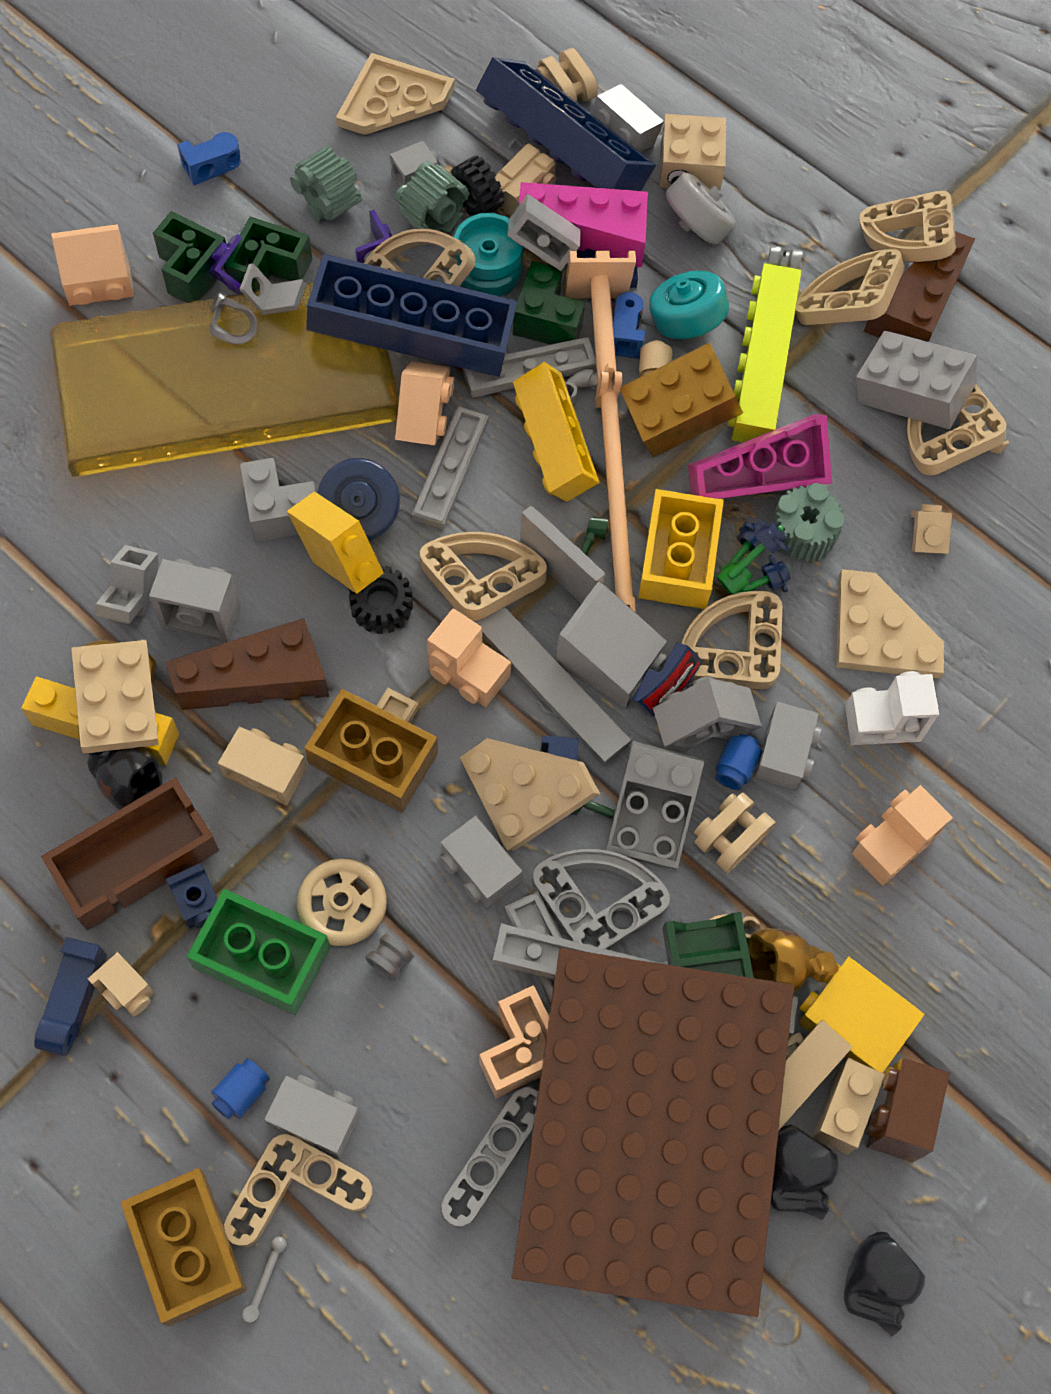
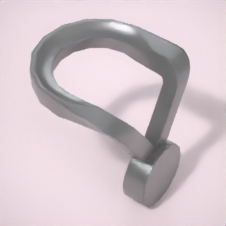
[209,292,257,344]

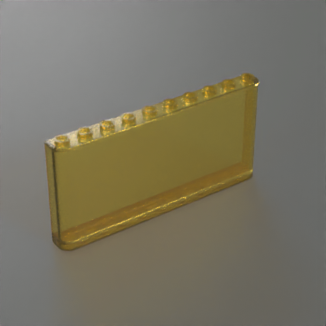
[50,282,399,477]

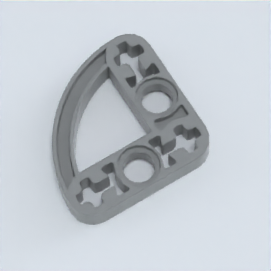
[533,849,670,950]

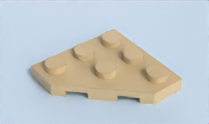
[336,53,455,135]
[836,569,944,679]
[460,738,600,852]

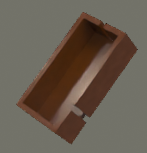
[41,777,219,930]

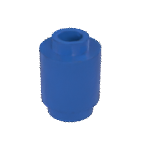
[715,734,762,790]
[211,1058,270,1120]

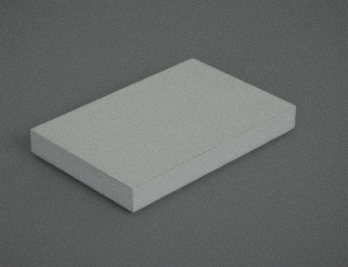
[520,505,605,604]

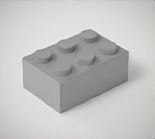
[856,330,977,430]

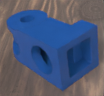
[177,132,241,185]
[613,292,645,359]

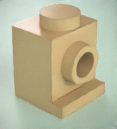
[88,952,155,1016]

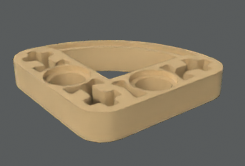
[860,191,956,262]
[364,229,475,287]
[795,249,905,325]
[907,384,1006,475]
[420,532,547,621]
[682,591,783,690]

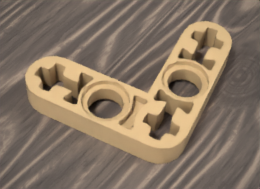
[224,1134,373,1247]

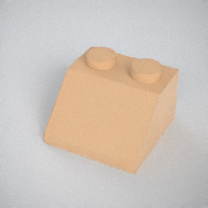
[51,224,134,306]

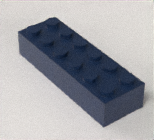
[475,57,656,191]
[306,254,517,377]

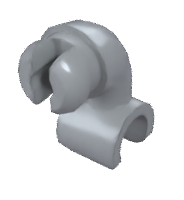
[565,369,598,406]

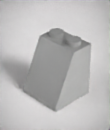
[556,582,668,708]

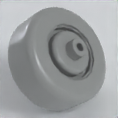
[666,173,736,245]

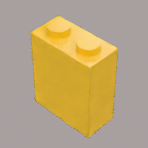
[287,491,384,594]
[798,956,925,1073]

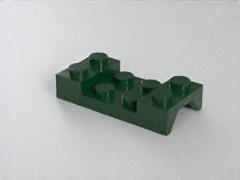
[662,912,754,978]

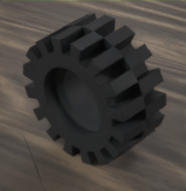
[451,155,504,216]
[349,566,413,634]

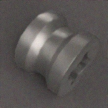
[365,933,414,981]

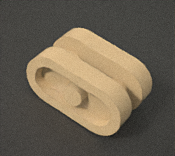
[536,48,598,102]
[694,793,776,874]

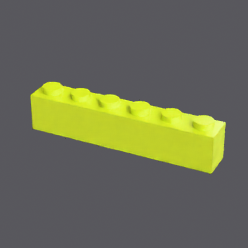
[727,263,802,442]

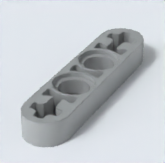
[442,1087,538,1228]

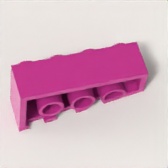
[519,182,648,268]
[688,414,832,499]

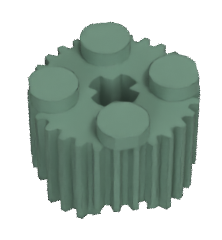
[290,145,362,222]
[395,161,470,233]
[771,483,845,564]

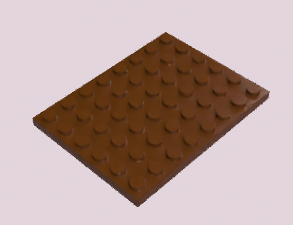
[511,948,794,1317]

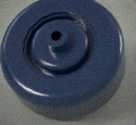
[317,458,400,540]

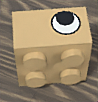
[659,114,726,190]

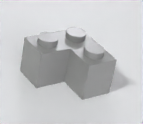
[240,458,315,542]
[653,676,762,751]

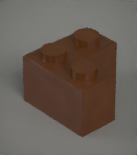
[864,1058,950,1162]

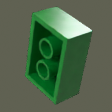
[186,888,330,1016]

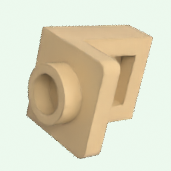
[911,504,952,554]

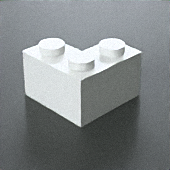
[845,671,939,745]

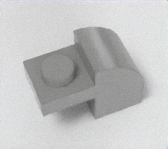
[96,545,158,624]

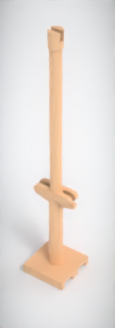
[564,251,636,613]

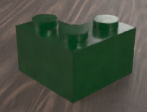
[153,211,226,307]
[223,216,312,296]
[513,261,585,345]

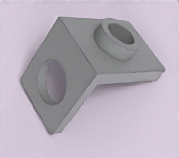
[240,264,306,315]

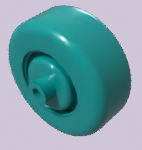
[649,271,729,340]

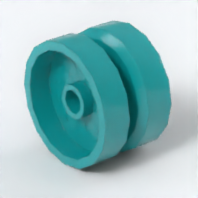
[454,213,524,296]

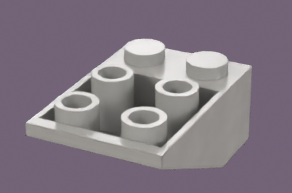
[606,741,704,869]

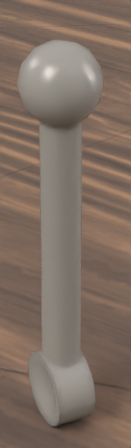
[242,1236,287,1323]

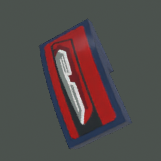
[632,642,703,716]

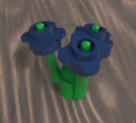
[716,519,791,595]

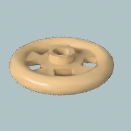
[297,859,387,946]

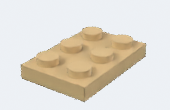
[71,640,159,754]

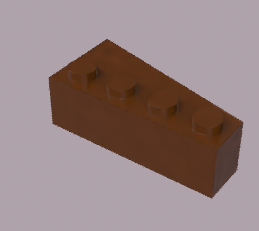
[863,231,975,342]
[165,618,329,710]

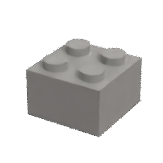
[149,559,241,642]

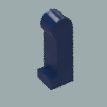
[34,937,107,1056]

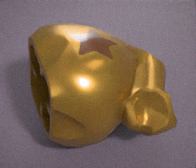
[748,928,838,992]

